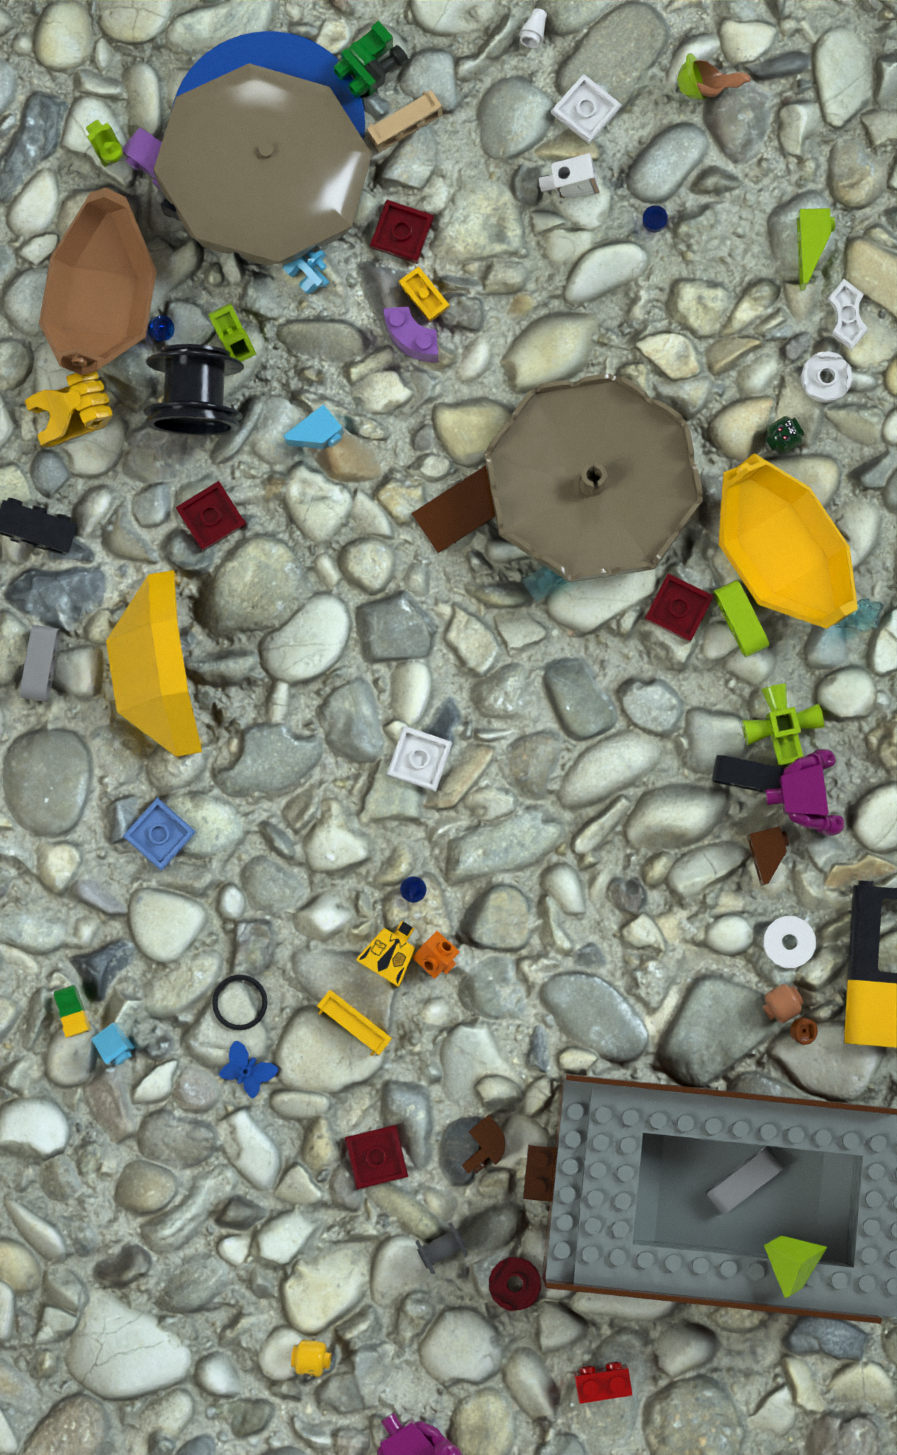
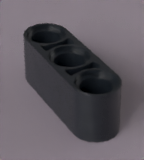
[711,755,785,793]

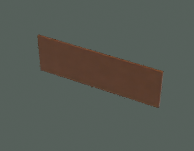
[411,465,495,553]

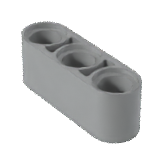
[20,625,60,702]
[706,1146,784,1215]

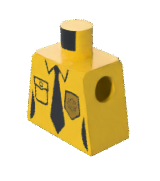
[356,921,416,987]

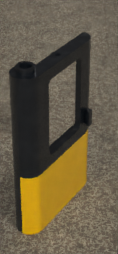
[843,880,897,1048]

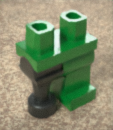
[333,20,409,98]

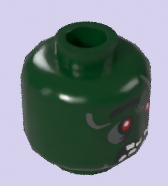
[765,416,805,454]

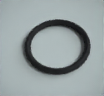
[212,974,268,1030]

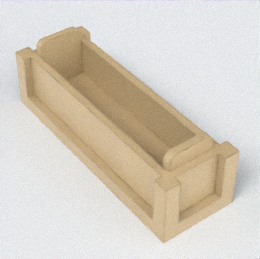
[367,90,442,154]

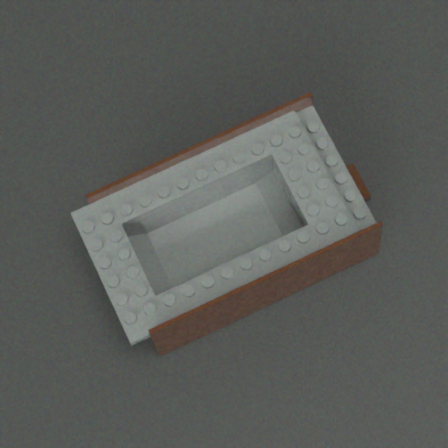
[523,1073,897,1324]

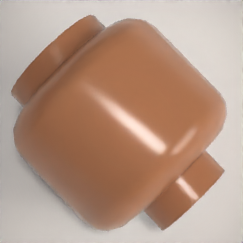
[762,984,804,1023]

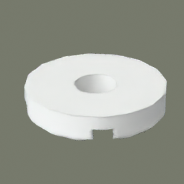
[801,351,853,403]
[763,916,816,968]

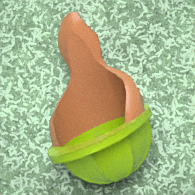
[677,53,751,100]

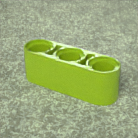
[713,580,769,657]

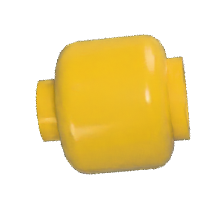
[291,1340,331,1377]

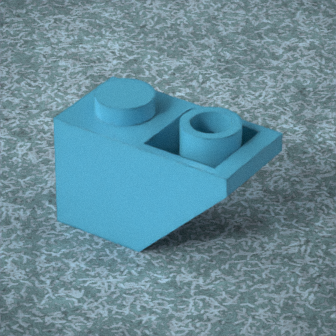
[92,1023,135,1065]

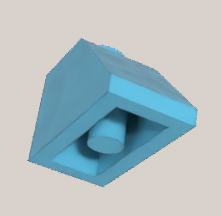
[283,404,344,449]

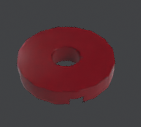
[489,1257,541,1311]

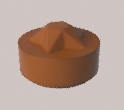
[790,1017,818,1045]

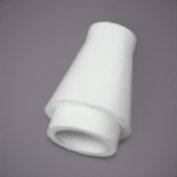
[519,8,547,48]

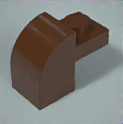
[461,1114,505,1174]

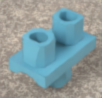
[282,250,330,294]

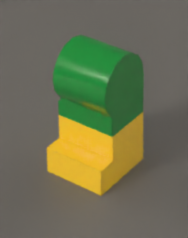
[54,985,92,1038]

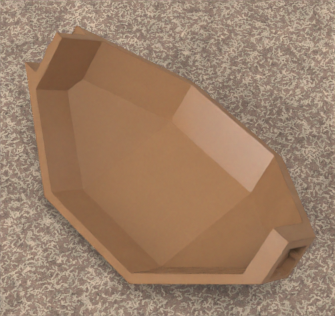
[39,187,157,375]

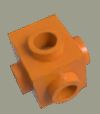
[412,931,460,979]

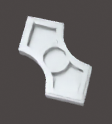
[827,279,868,350]

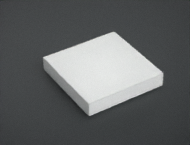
[551,74,622,144]
[387,726,453,792]

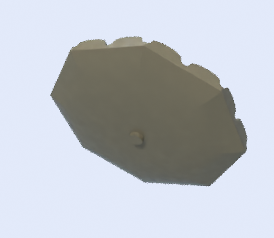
[153,63,372,266]
[484,374,703,583]

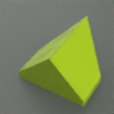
[764,1235,827,1298]

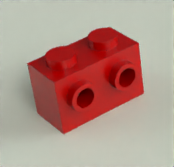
[574,1361,633,1404]

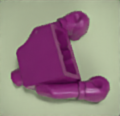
[765,749,844,836]
[377,1412,462,1455]

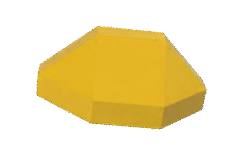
[719,453,858,629]
[106,570,203,760]

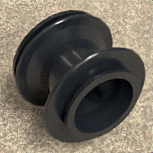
[144,344,244,436]

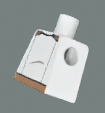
[539,153,600,198]

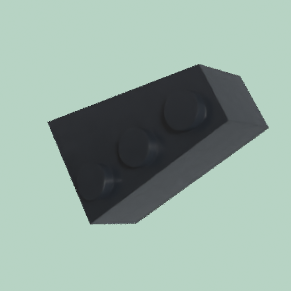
[0,498,77,556]

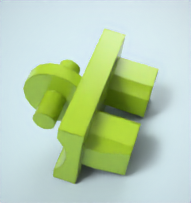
[86,120,124,168]

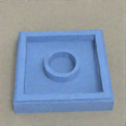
[123,797,197,871]

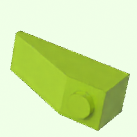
[796,208,835,291]

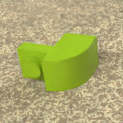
[208,303,257,362]

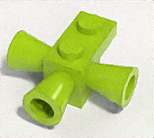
[741,683,824,766]

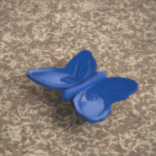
[219,1041,278,1098]

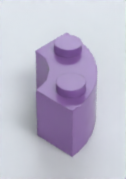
[122,127,162,191]
[383,307,438,363]

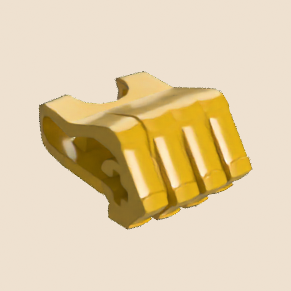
[25,371,113,448]

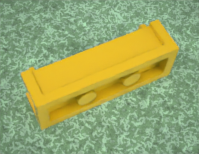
[317,990,393,1056]

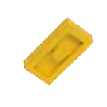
[399,266,450,323]

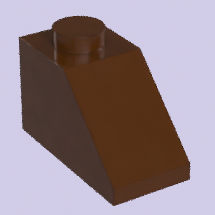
[747,826,789,886]

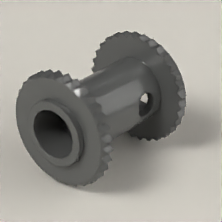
[415,1222,468,1274]

